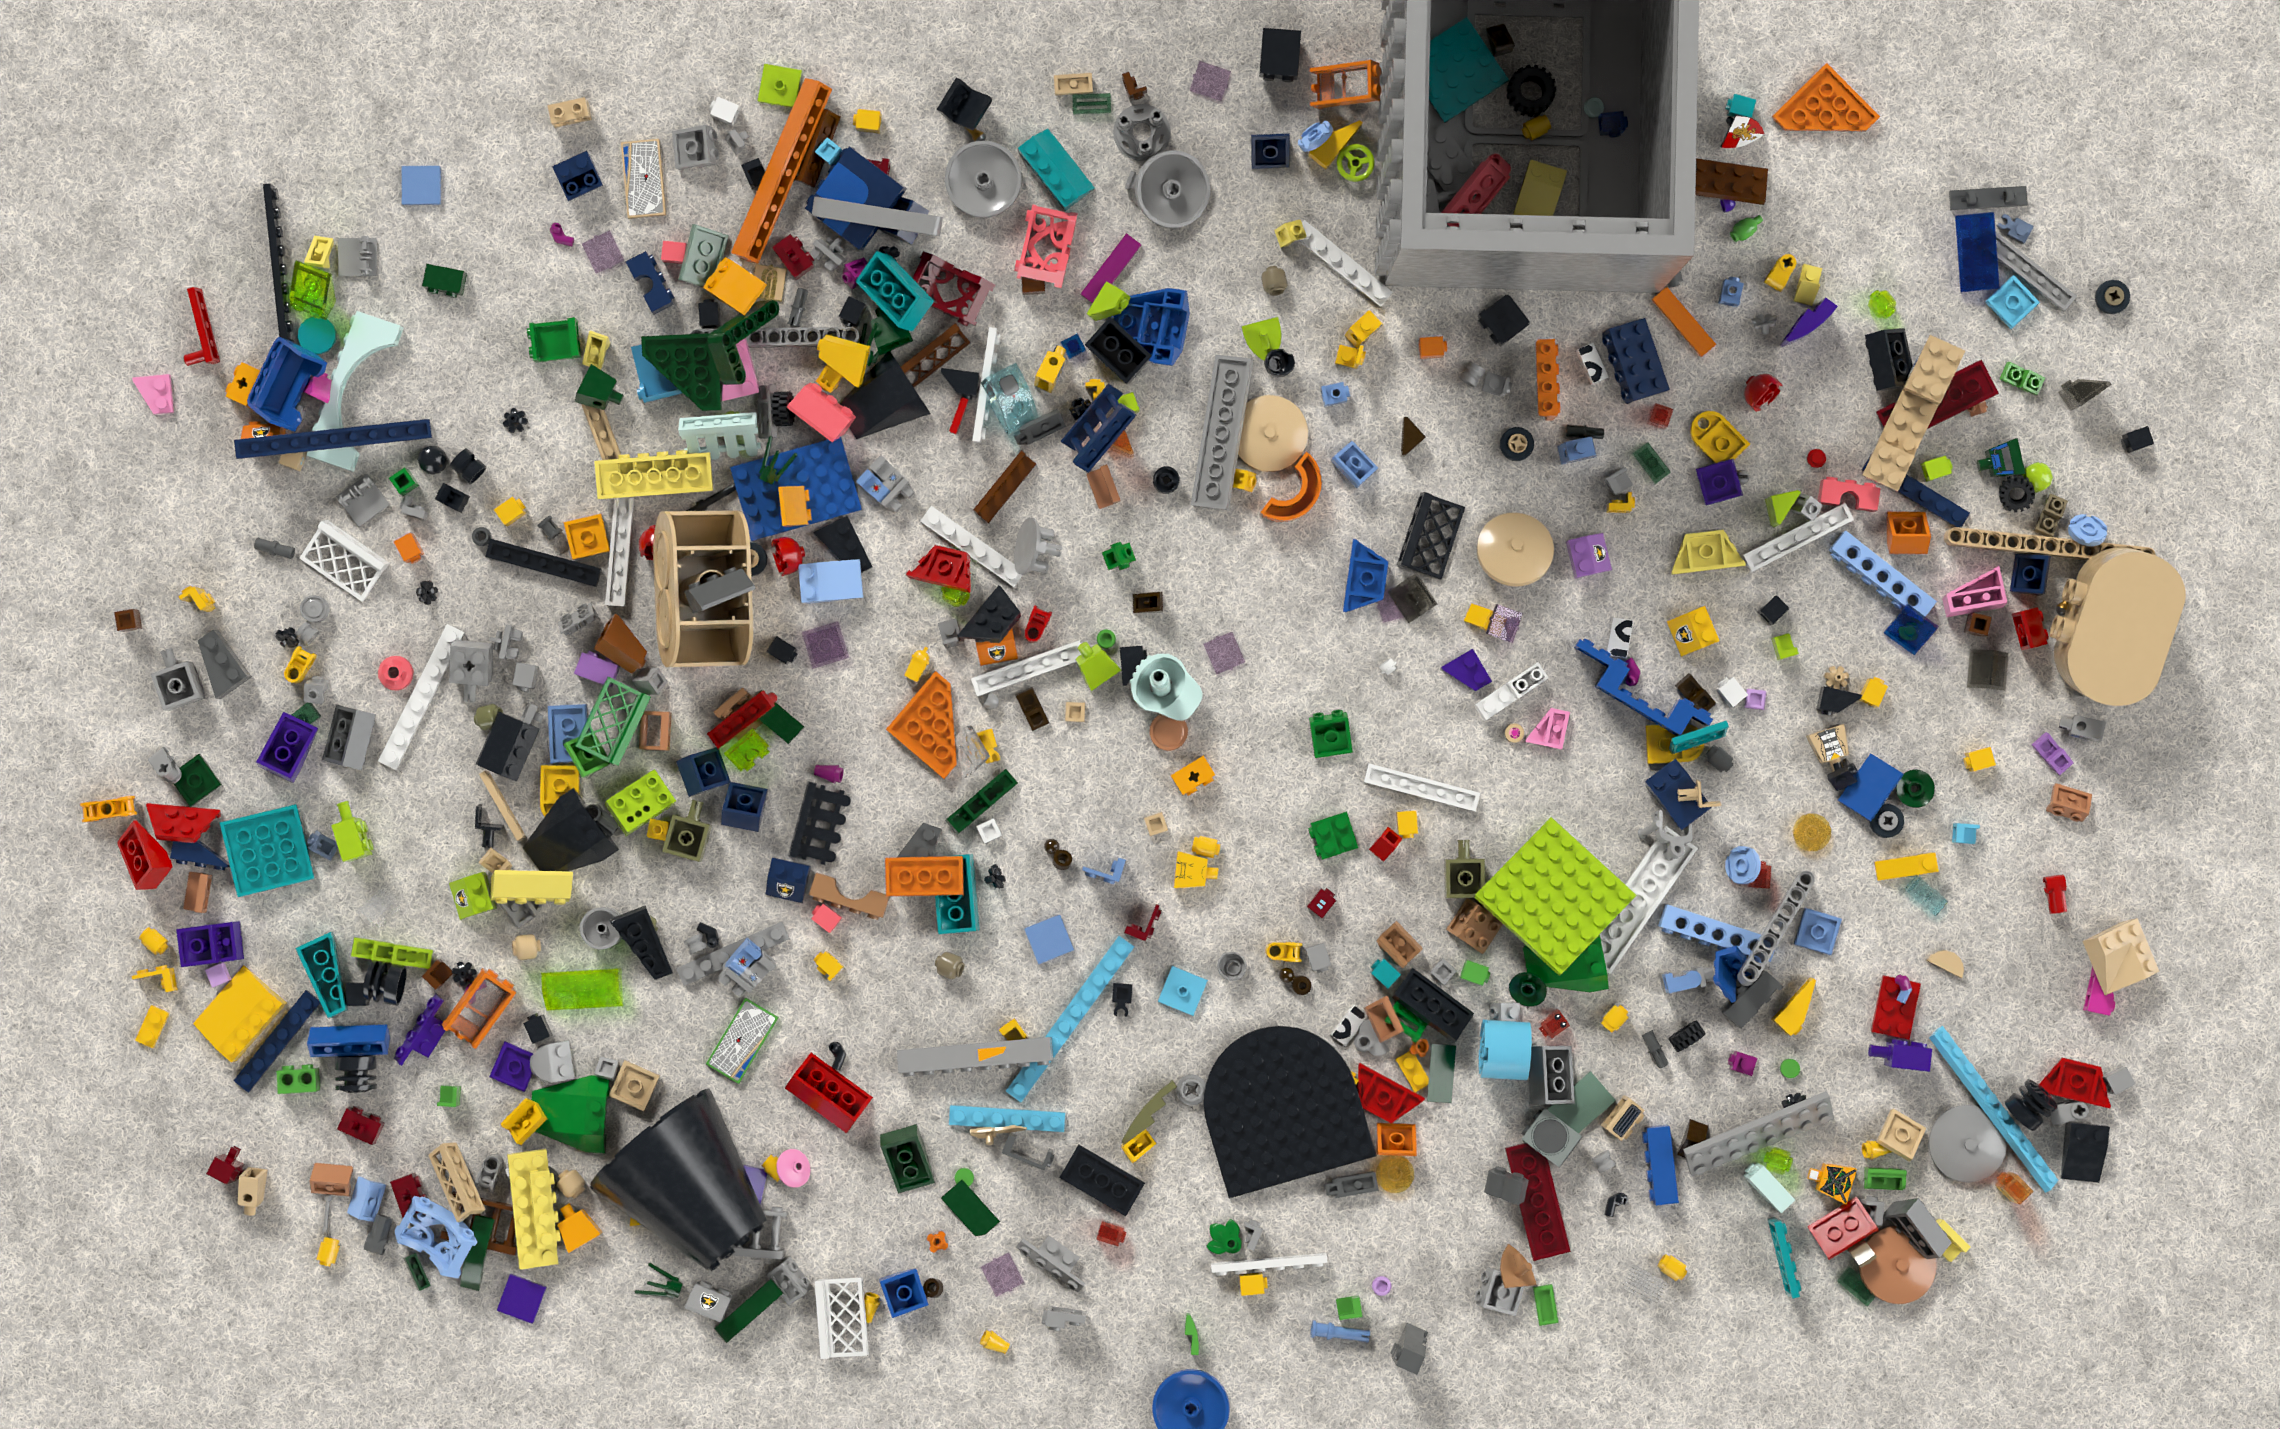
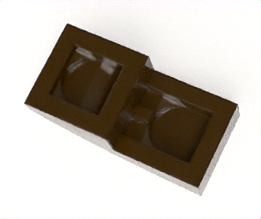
[1675,673,1716,711]
[1015,687,1050,731]

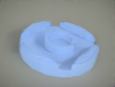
[1298,121,1333,152]
[2068,514,2107,546]
[1725,846,1761,884]

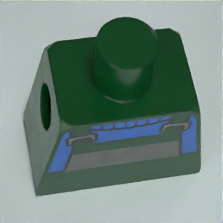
[1976,438,2026,477]

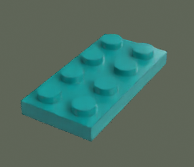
[1768,1217,1802,1299]

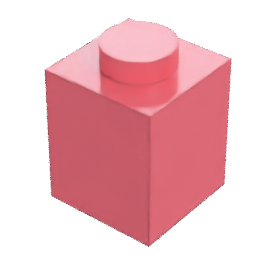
[661,241,687,264]
[811,903,843,933]

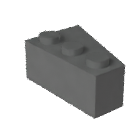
[198,629,252,699]
[897,823,942,857]
[1722,970,1784,1029]
[1883,1198,1952,1259]
[1390,1323,1428,1375]

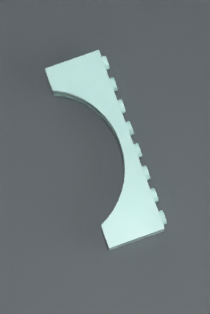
[306,311,404,472]

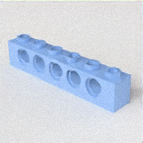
[1829,531,1937,621]
[1658,904,1775,963]

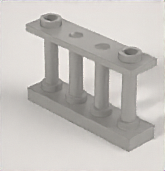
[732,1207,788,1259]

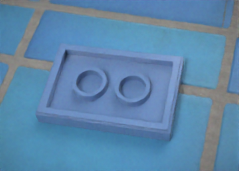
[548,704,588,764]

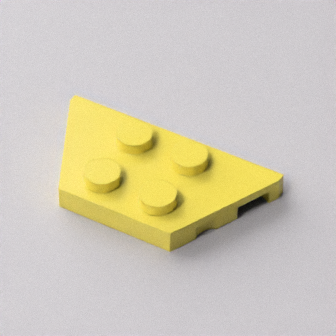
[1671,530,1746,575]

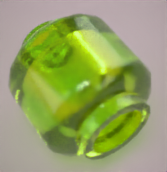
[1868,290,1897,319]
[941,586,970,607]
[1763,1147,1794,1175]

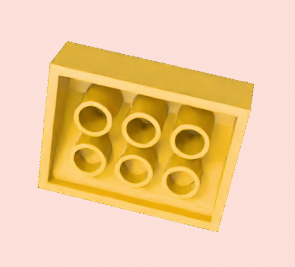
[193,965,287,1063]

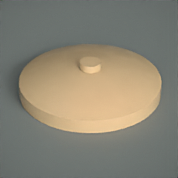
[1238,395,1308,472]
[1477,513,1554,586]

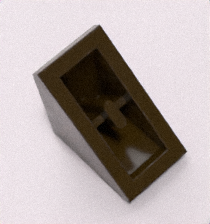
[1486,24,1515,57]
[1401,417,1426,457]
[1133,592,1163,613]
[1677,1119,1708,1158]

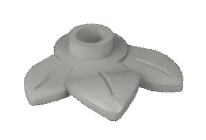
[1354,1019,1389,1056]

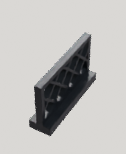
[1397,492,1465,580]

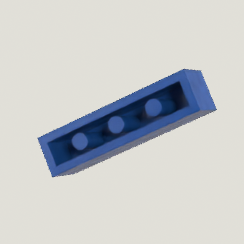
[307,1024,390,1057]
[1642,1125,1679,1206]

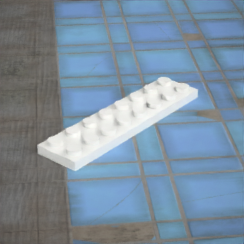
[1600,826,1698,974]

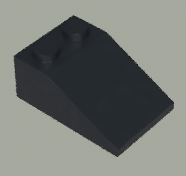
[2060,1121,2110,1183]

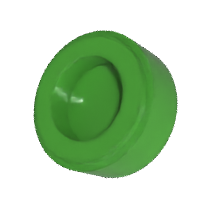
[1097,629,1116,649]
[1780,1059,1800,1078]
[955,1168,974,1186]

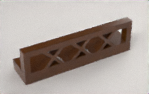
[794,109,841,188]
[901,323,970,388]
[973,450,1037,523]

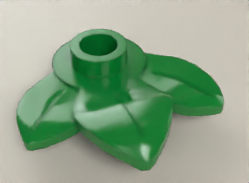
[1206,1219,1242,1255]

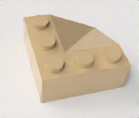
[2082,918,2160,995]

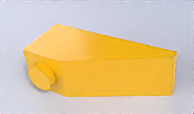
[1308,120,1363,170]
[1874,852,1939,881]
[1771,977,1816,1036]

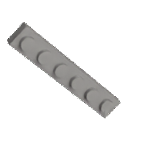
[1974,225,2077,312]
[676,922,790,986]

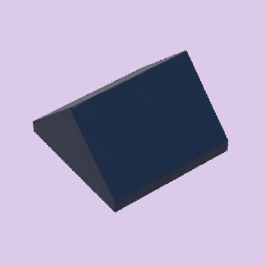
[1250,133,1290,169]
[2010,554,2051,596]

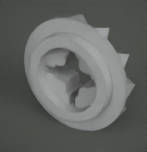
[1176,1074,1206,1105]

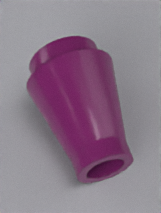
[814,765,844,784]

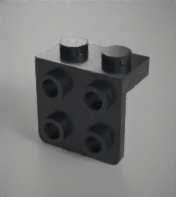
[936,77,992,130]
[1477,295,1530,347]

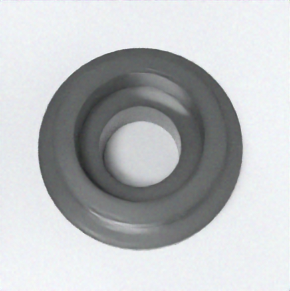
[472,527,492,546]

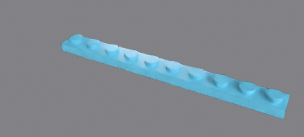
[1006,936,1134,1102]
[1929,1026,2059,1193]

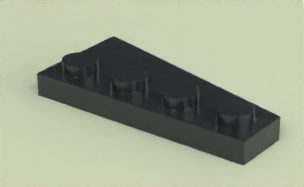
[609,905,673,980]

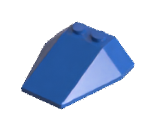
[1108,288,1190,366]

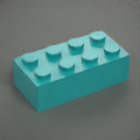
[855,251,934,332]

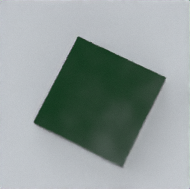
[173,754,222,807]

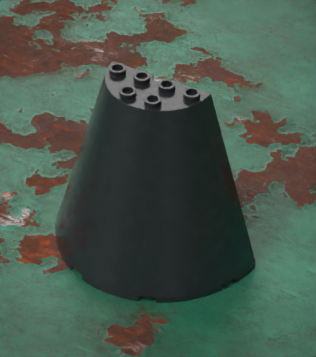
[590,1088,767,1272]

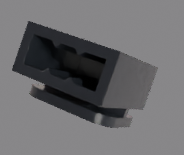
[1259,28,1301,82]

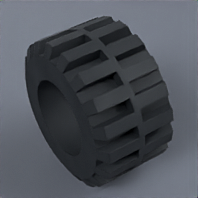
[1506,65,1556,117]

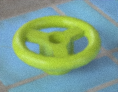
[1337,144,1375,182]

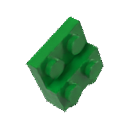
[1309,709,1353,758]
[1308,811,1358,860]

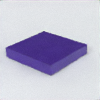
[1696,458,1743,506]
[489,1041,534,1092]
[497,1274,547,1324]

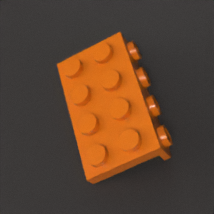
[1536,339,1560,421]

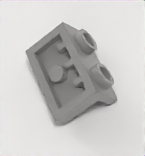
[766,1257,813,1305]

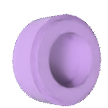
[1372,1276,1391,1296]

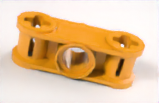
[80,796,138,823]

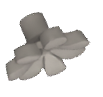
[1752,314,1777,334]

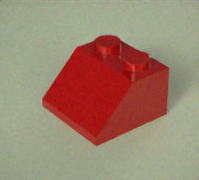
[2011,607,2049,651]

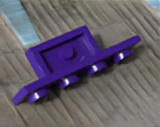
[394,993,446,1066]

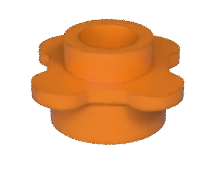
[1409,1039,1429,1057]
[927,1231,948,1253]

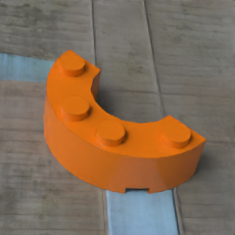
[1259,451,1322,522]

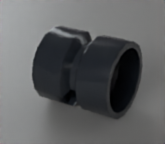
[450,448,487,485]

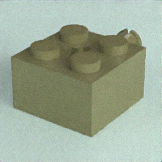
[662,800,712,862]
[1444,840,1485,898]

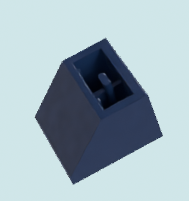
[552,150,603,202]

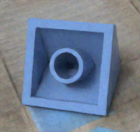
[1331,441,1378,488]

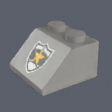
[684,1281,733,1322]

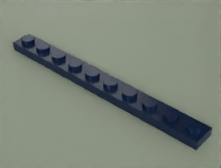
[234,419,432,459]

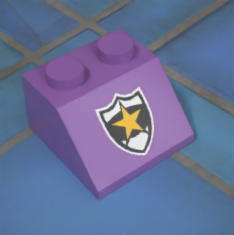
[1566,533,1612,579]

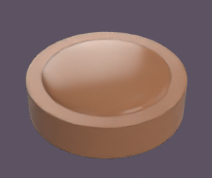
[1150,714,1188,751]

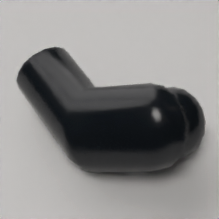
[697,922,719,948]
[1604,1193,1628,1217]

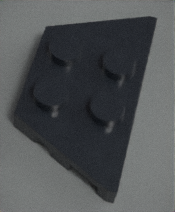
[957,585,1021,643]

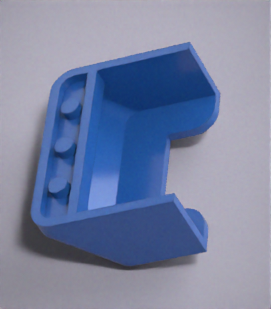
[247,337,327,432]

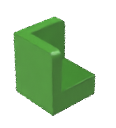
[437,1085,461,1107]
[1336,1295,1362,1320]

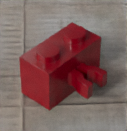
[772,234,815,280]
[337,1106,385,1145]
[206,1146,245,1185]
[390,1173,428,1218]

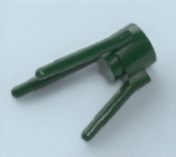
[860,322,880,366]
[759,436,797,485]
[635,1263,683,1299]

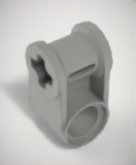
[148,747,182,784]
[2050,1101,2089,1125]
[474,1154,503,1193]

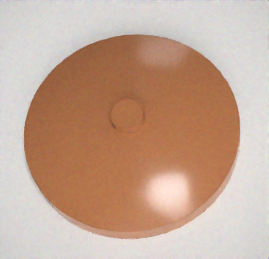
[1859,1226,1936,1304]

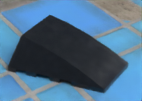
[839,351,931,439]

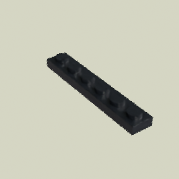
[485,539,602,587]

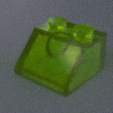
[723,728,772,772]

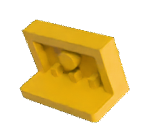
[178,586,216,612]
[501,1098,547,1145]

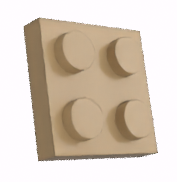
[609,1060,660,1111]
[1876,1108,1926,1162]

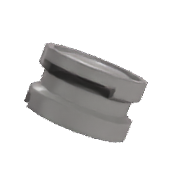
[300,595,330,623]

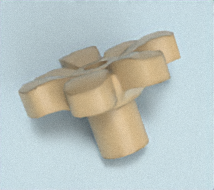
[1824,666,1849,689]

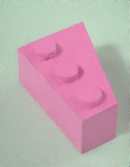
[722,338,759,401]
[1942,566,2007,618]

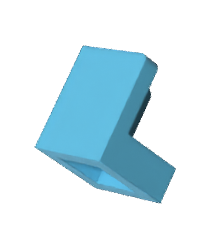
[815,138,842,166]
[1952,823,1980,844]

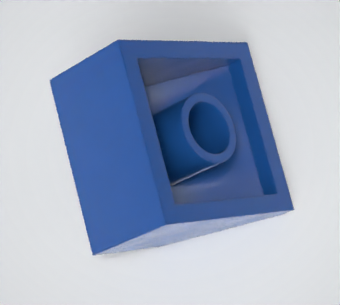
[879,1268,929,1318]

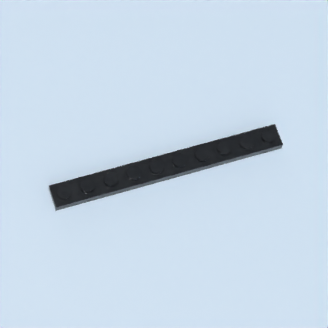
[263,183,295,343]

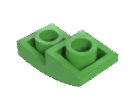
[2000,362,2045,395]

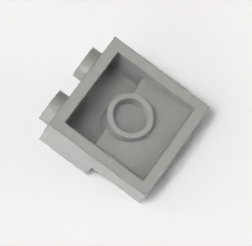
[672,125,719,170]
[1475,1267,1525,1316]
[1042,1306,1086,1331]

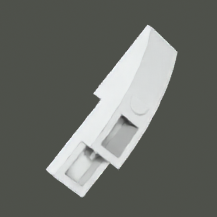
[1474,662,1549,721]

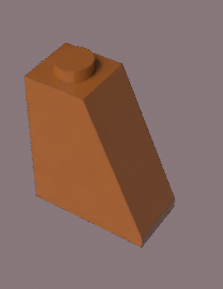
[594,613,647,674]

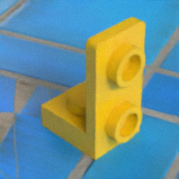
[1335,345,1366,369]
[131,965,178,992]

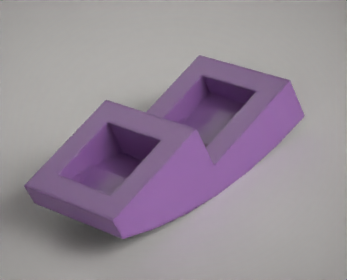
[2031,732,2074,775]

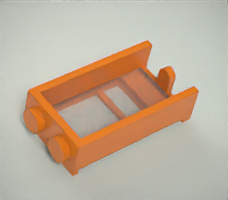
[1310,60,1382,109]
[442,968,516,1049]

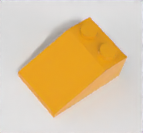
[703,257,767,316]
[778,486,812,527]

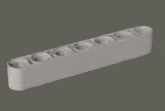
[811,197,943,236]
[1737,871,1815,986]

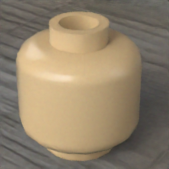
[512,934,541,960]
[557,1169,586,1199]

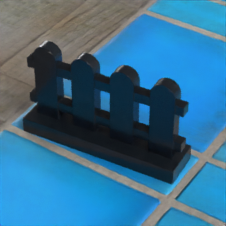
[788,781,851,865]

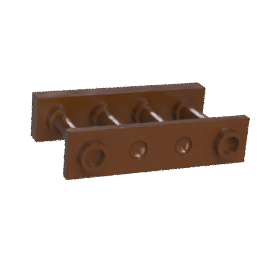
[440,1191,517,1256]

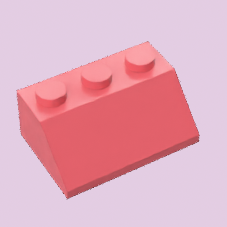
[787,382,856,442]

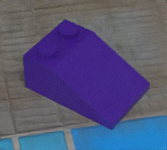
[256,712,318,783]

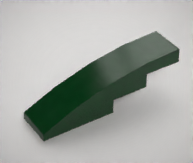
[945,769,1018,835]

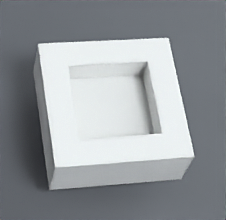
[976,818,1002,844]

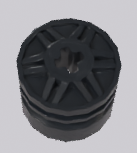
[363,960,407,1006]
[335,1055,377,1093]
[2005,1079,2058,1131]

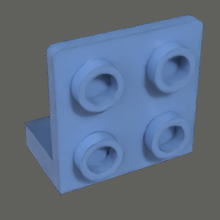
[1082,858,1126,884]

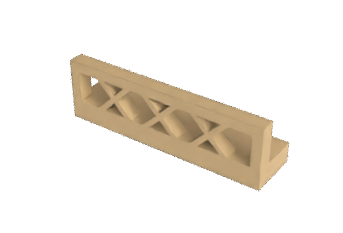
[429,1142,485,1222]

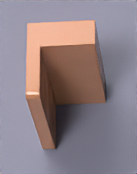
[1086,464,1121,509]
[183,872,212,913]
[309,1163,353,1196]

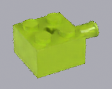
[331,801,374,862]

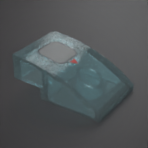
[981,363,1038,435]

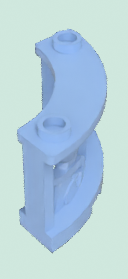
[394,1196,477,1278]

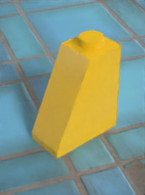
[817,334,871,387]

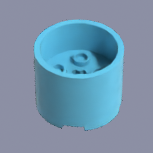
[1478,1020,1532,1080]

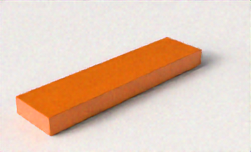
[1652,287,1717,357]

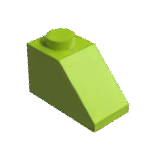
[1086,281,1131,321]

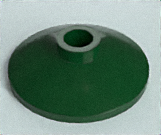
[1896,769,1935,808]
[1509,972,1547,1007]

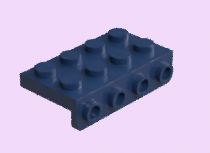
[1602,318,1670,404]

